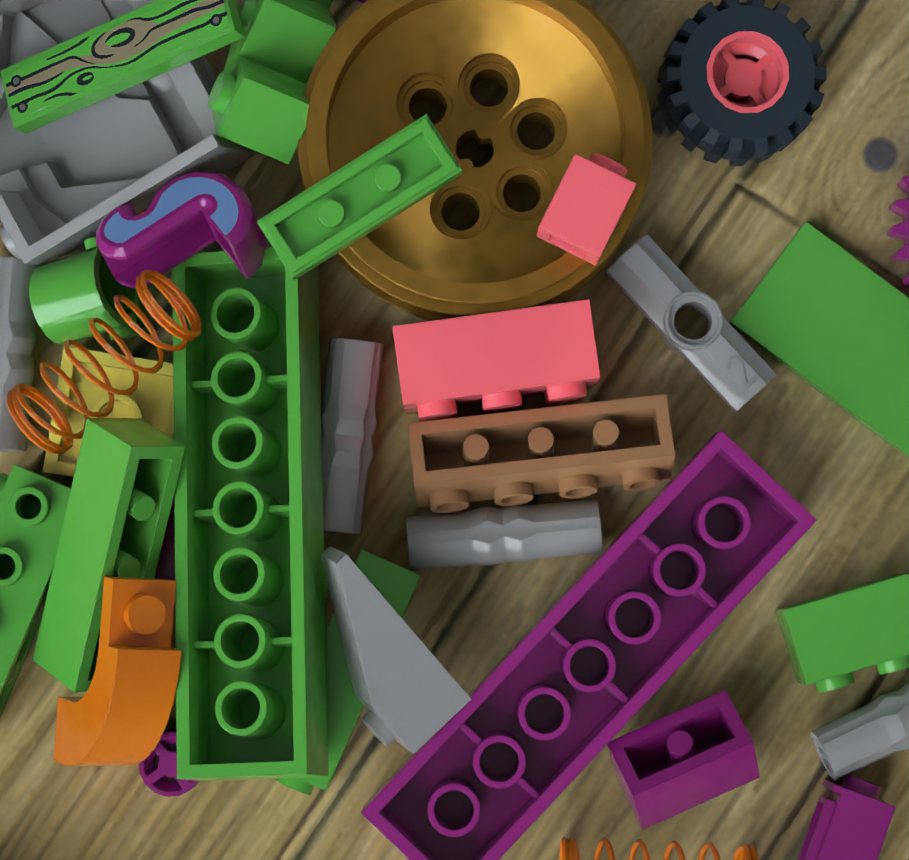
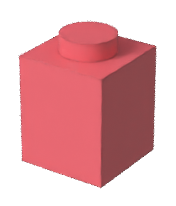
[536,153,636,266]

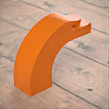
[53,577,182,766]

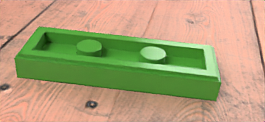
[256,114,463,280]

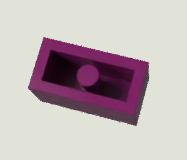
[607,690,760,830]

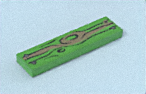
[0,0,245,134]

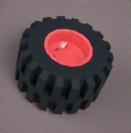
[657,0,827,166]

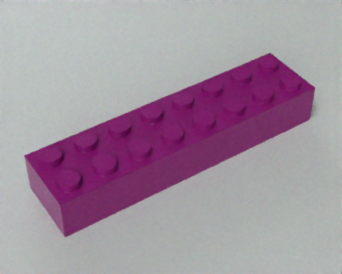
[361,430,817,860]

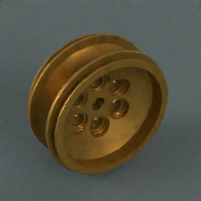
[298,0,653,321]

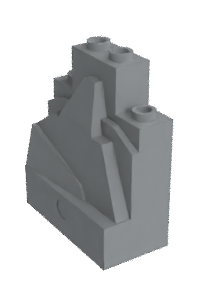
[0,0,257,265]

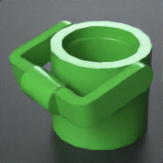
[29,237,147,345]

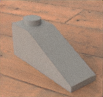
[321,546,472,754]

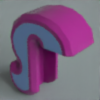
[96,171,267,288]

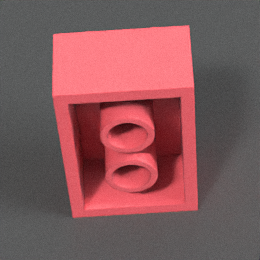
[392,299,600,422]

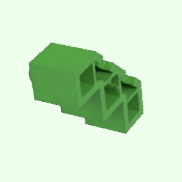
[208,0,337,164]

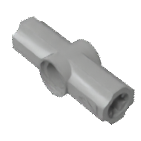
[605,234,777,413]

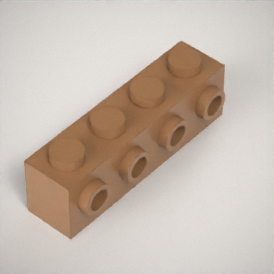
[407,394,675,513]

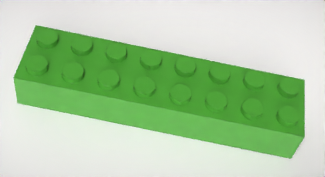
[172,247,329,781]

